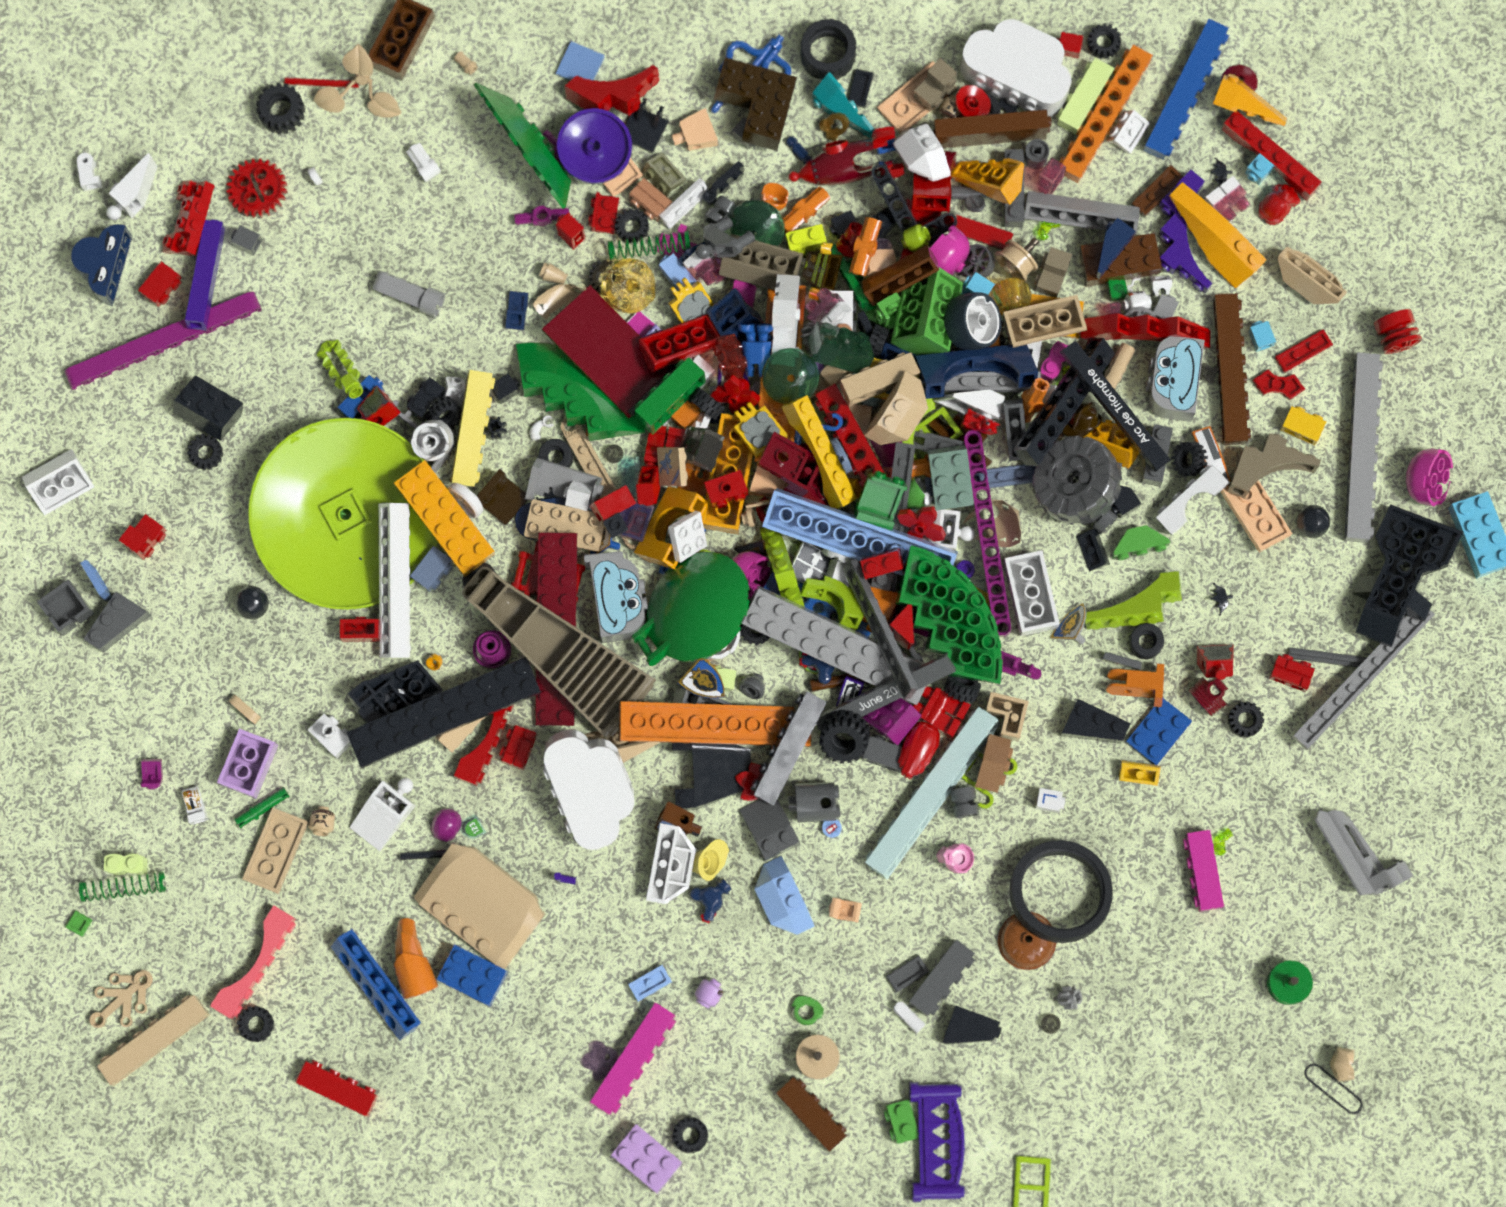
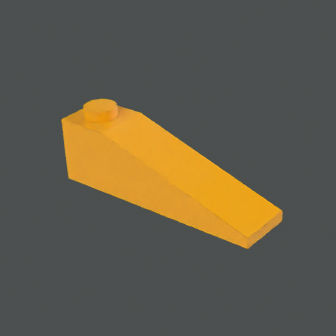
[951,158,1024,205]
[1082,420,1139,469]

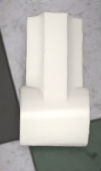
[406,143,441,182]

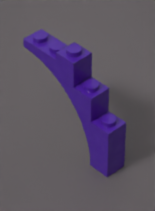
[1159,169,1213,294]

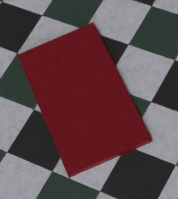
[542,286,671,419]

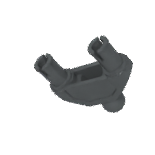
[696,216,755,259]

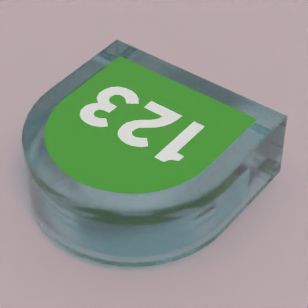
[463,816,487,839]

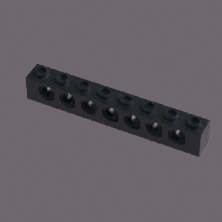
[1013,338,1115,466]

